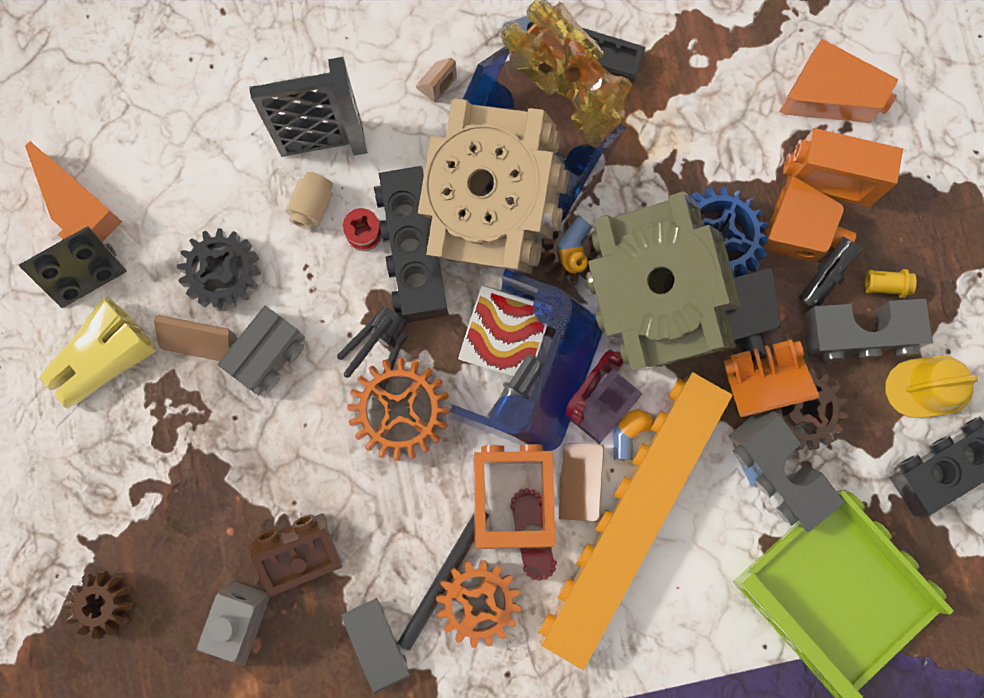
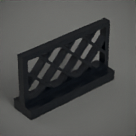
[249,56,368,157]

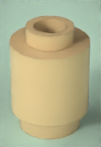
[285,172,333,230]

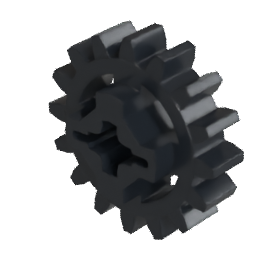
[177,228,261,311]

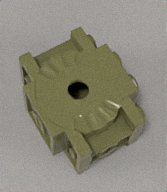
[586,191,741,371]

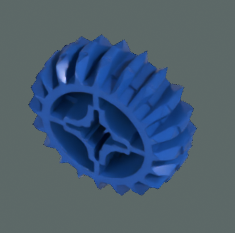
[691,186,769,278]

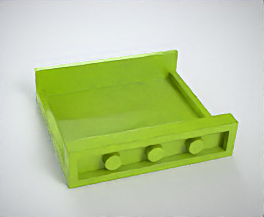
[733,490,954,698]

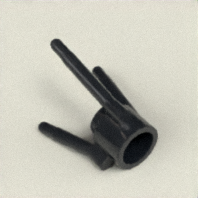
[337,307,408,390]

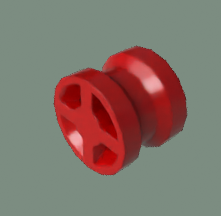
[343,208,382,252]

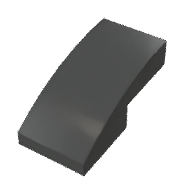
[341,598,411,694]

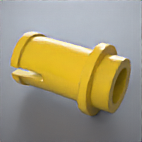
[865,269,917,298]

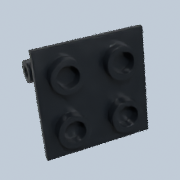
[19,226,127,308]

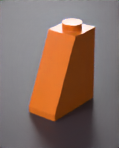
[779,39,899,123]

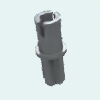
[487,354,544,428]

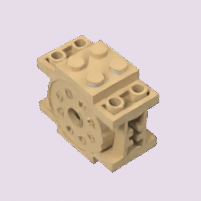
[418,98,569,274]

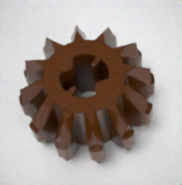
[540,222,601,286]
[63,571,137,640]

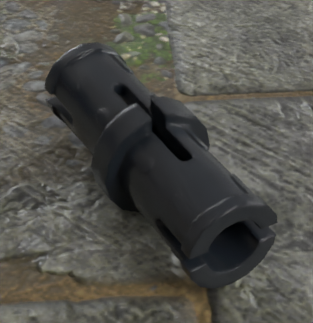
[798,236,863,308]

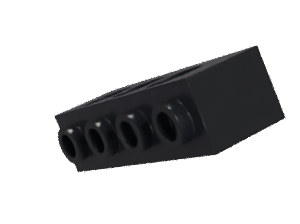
[374,166,448,323]
[889,416,984,516]

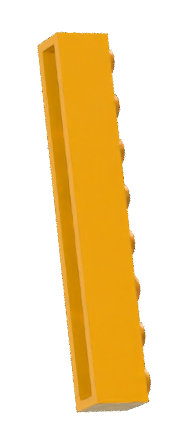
[537,372,733,671]

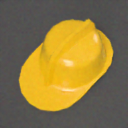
[885,355,978,418]

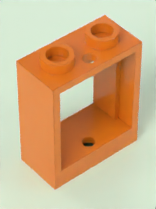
[783,128,903,207]
[473,444,556,549]

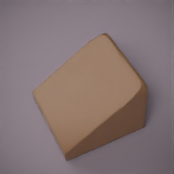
[416,58,457,102]

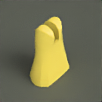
[39,297,157,409]

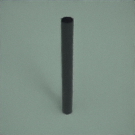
[397,512,490,651]

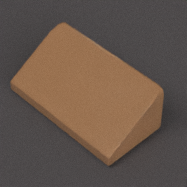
[154,315,238,361]
[558,443,604,522]

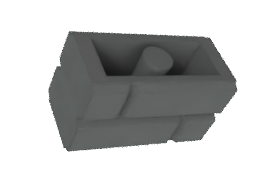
[217,305,305,396]

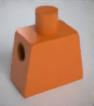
[763,176,856,262]

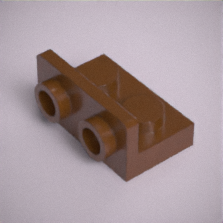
[251,513,342,597]

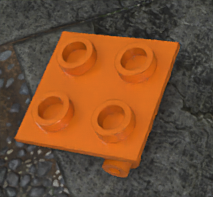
[724,339,819,417]

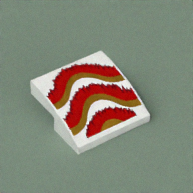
[458,285,553,376]

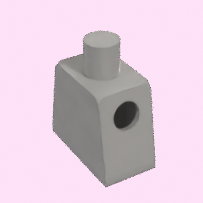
[197,581,270,666]

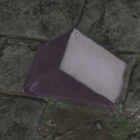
[571,369,643,444]

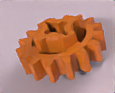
[436,559,521,648]

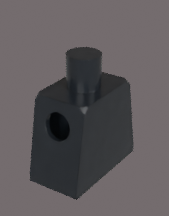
[727,268,781,361]

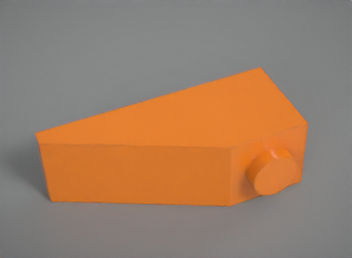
[25,141,122,242]

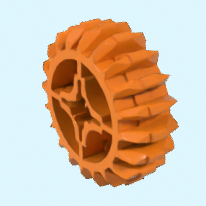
[347,358,451,461]

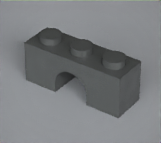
[803,298,933,362]
[728,410,845,532]

